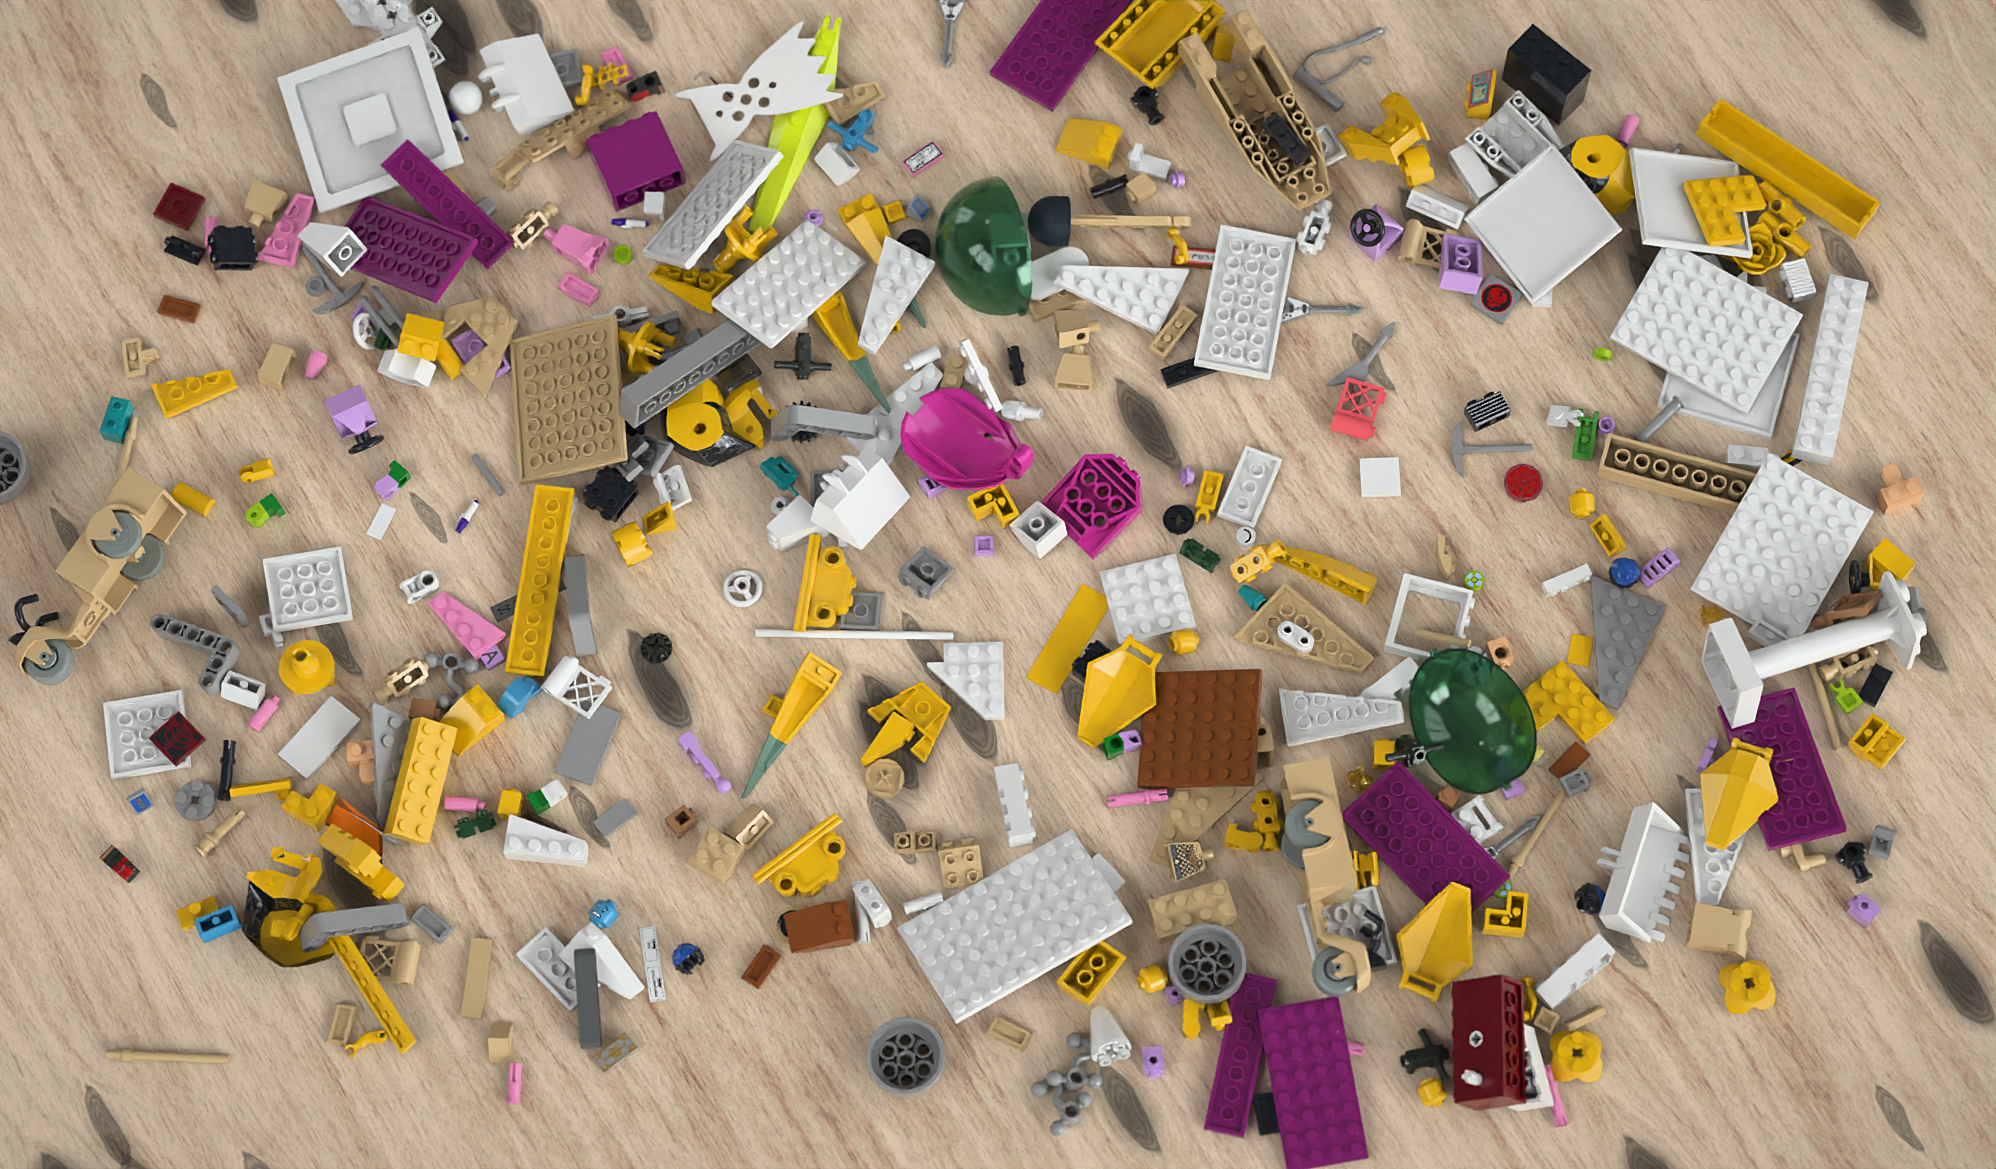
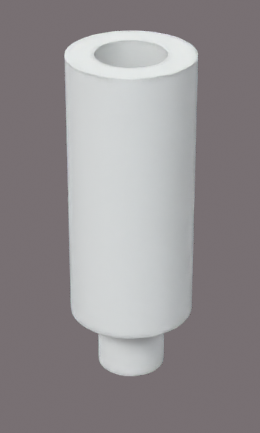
[902,345,941,371]

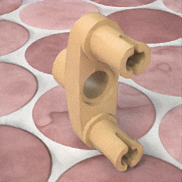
[1777,844,1826,872]

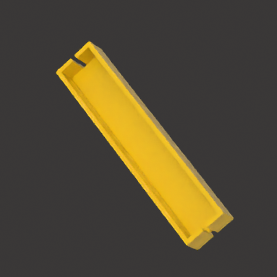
[1695,98,1881,239]

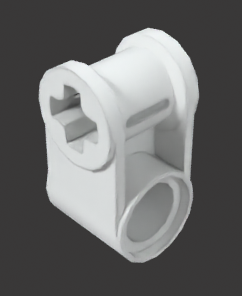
[399,570,440,604]

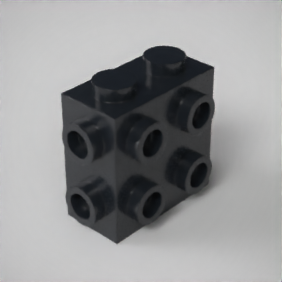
[207,225,258,270]
[583,465,639,523]

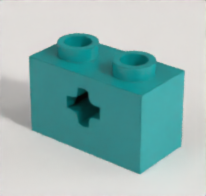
[99,396,135,444]

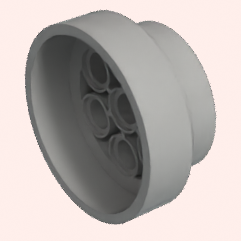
[0,431,31,505]
[1168,924,1246,1004]
[866,1017,945,1098]

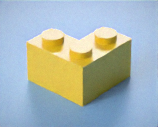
[966,483,1019,530]
[281,783,340,832]
[1482,891,1529,939]

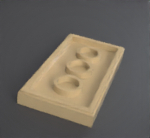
[1023,260,1093,322]

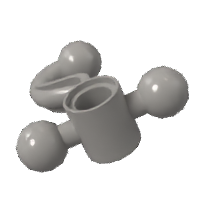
[424,652,479,709]
[1046,1033,1103,1092]
[1031,1078,1092,1137]

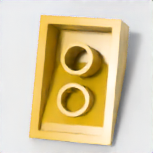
[1055,118,1122,170]
[439,684,505,757]

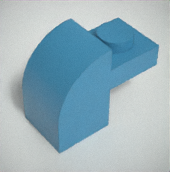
[497,675,541,719]

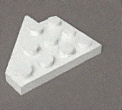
[927,642,1005,720]

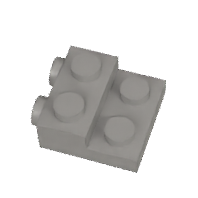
[898,546,955,600]

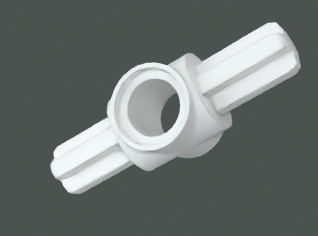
[592,305,649,328]

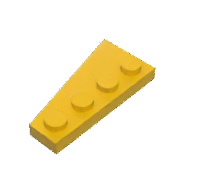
[151,369,238,419]

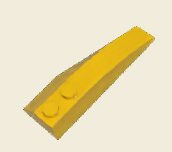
[1262,544,1377,605]

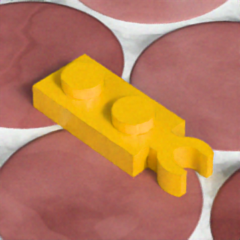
[1195,470,1224,524]

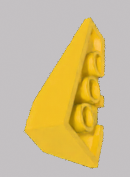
[648,264,733,314]

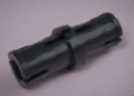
[1090,174,1129,199]
[1007,346,1026,386]

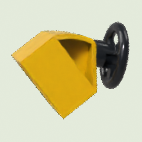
[1849,538,1916,594]

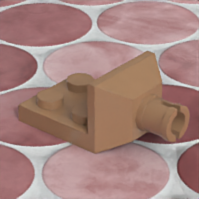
[1812,589,1883,630]

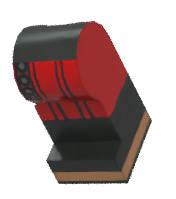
[626,71,665,102]
[100,845,140,883]

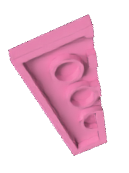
[258,193,316,268]
[427,591,507,660]

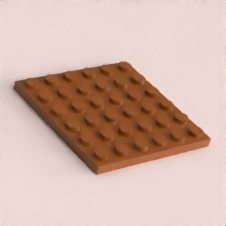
[1137,669,1263,789]

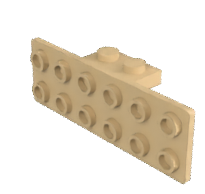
[518,89,630,163]

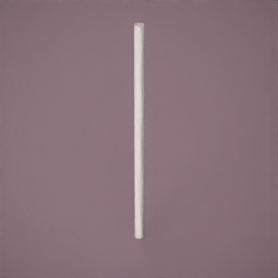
[756,629,953,640]

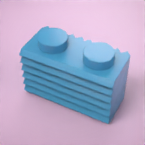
[194,905,242,943]

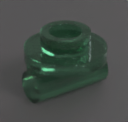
[374,328,392,350]

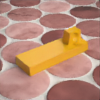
[229,777,293,800]

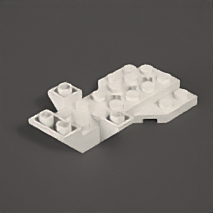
[335,0,445,67]

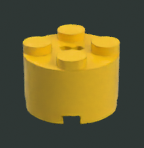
[1398,144,1434,188]
[611,521,653,567]

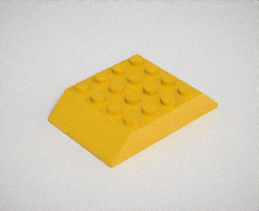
[1095,0,1226,89]

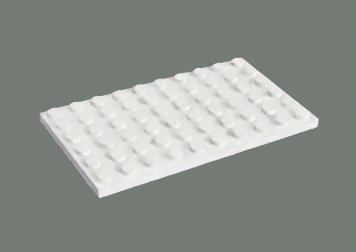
[897,829,1133,1024]

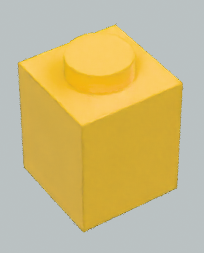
[1373,738,1395,770]
[497,788,524,819]

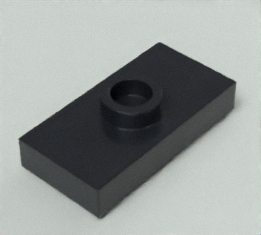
[1253,1092,1280,1137]

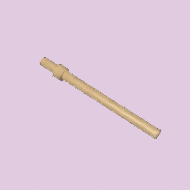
[114,417,138,487]
[1808,662,1843,751]
[1506,787,1567,880]
[106,1048,230,1063]

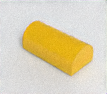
[436,338,464,381]
[171,482,216,517]
[1589,514,1627,558]

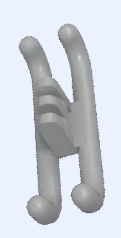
[360,285,405,348]

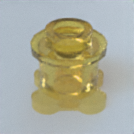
[1699,604,1723,627]
[1347,766,1373,793]

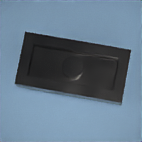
[1858,663,1893,708]

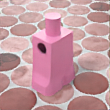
[543,224,609,275]

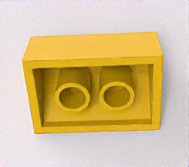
[1057,941,1126,1005]

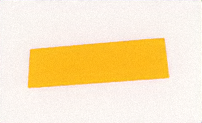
[1026,584,1109,694]

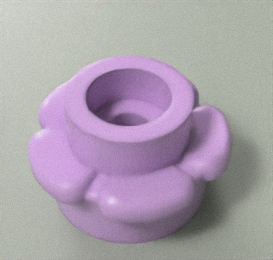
[1170,170,1185,189]
[804,209,823,226]
[1597,417,1616,435]

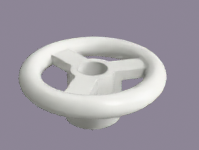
[353,312,382,350]
[723,570,762,607]

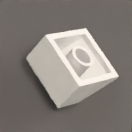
[1009,500,1068,559]

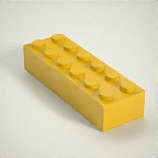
[383,717,458,845]

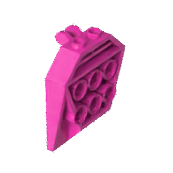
[1041,454,1142,560]

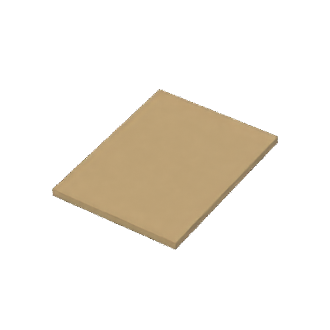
[510,314,628,485]

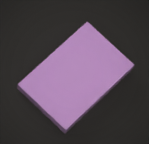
[450,329,511,381]

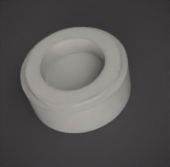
[306,277,326,297]

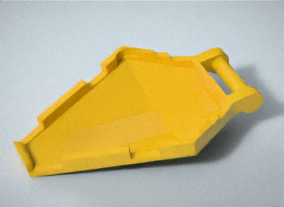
[1077,634,1163,748]
[1700,738,1778,850]
[1396,882,1473,1003]

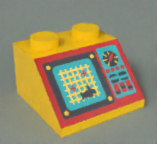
[1463,69,1497,120]

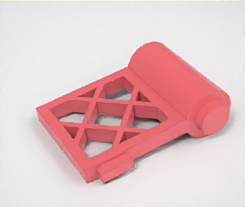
[1330,377,1387,441]

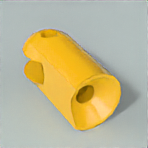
[239,458,275,484]
[1358,852,1379,888]

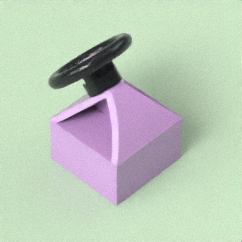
[1348,203,1404,262]
[324,384,384,454]

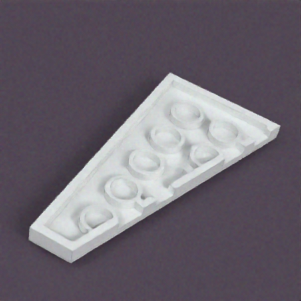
[858,236,935,355]
[844,362,944,465]
[1279,689,1404,747]

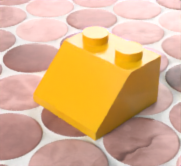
[397,313,445,361]

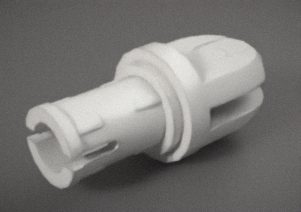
[1000,400,1043,421]

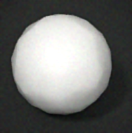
[449,81,483,115]

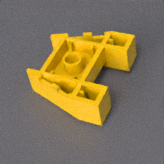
[1338,91,1430,165]
[317,824,405,903]

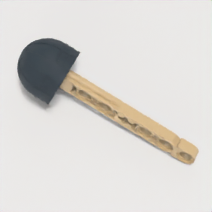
[1028,196,1191,246]

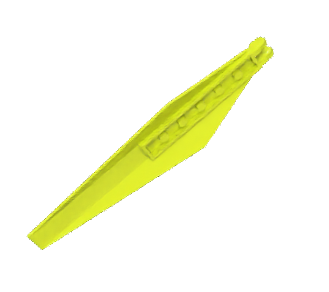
[749,14,842,232]

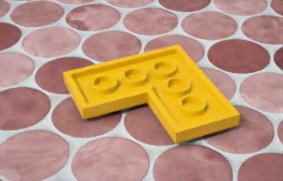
[1683,175,1766,247]
[1502,660,1615,745]

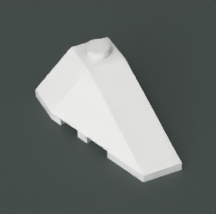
[559,922,644,1000]

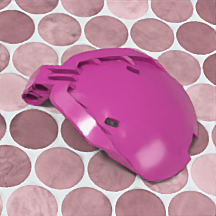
[900,388,1034,490]

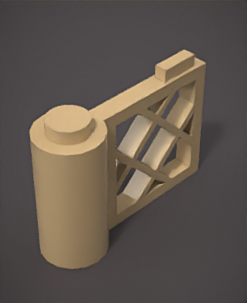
[1398,219,1461,269]
[360,936,421,986]

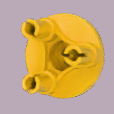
[713,205,778,273]
[618,321,677,374]
[279,640,337,695]

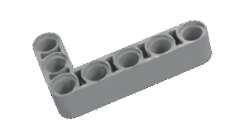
[771,405,876,441]
[564,554,597,657]
[150,614,240,696]
[298,903,409,952]

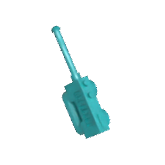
[760,456,814,507]

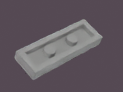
[623,310,681,335]

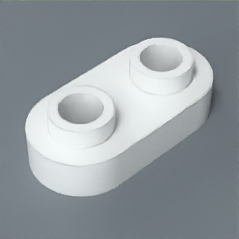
[1277,621,1314,653]

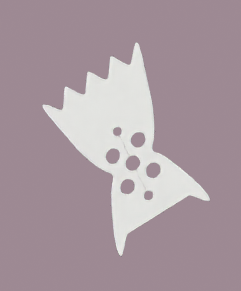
[675,21,844,162]

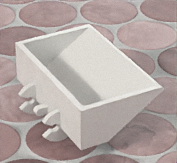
[478,34,574,138]
[810,448,910,550]

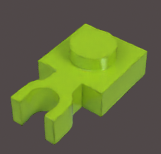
[1828,678,1863,715]

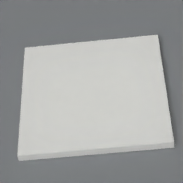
[1464,144,1622,304]
[1629,147,1753,258]
[1657,332,1800,440]

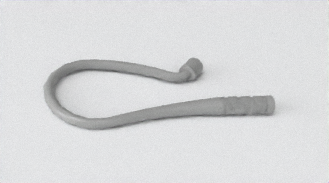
[1303,27,1383,84]

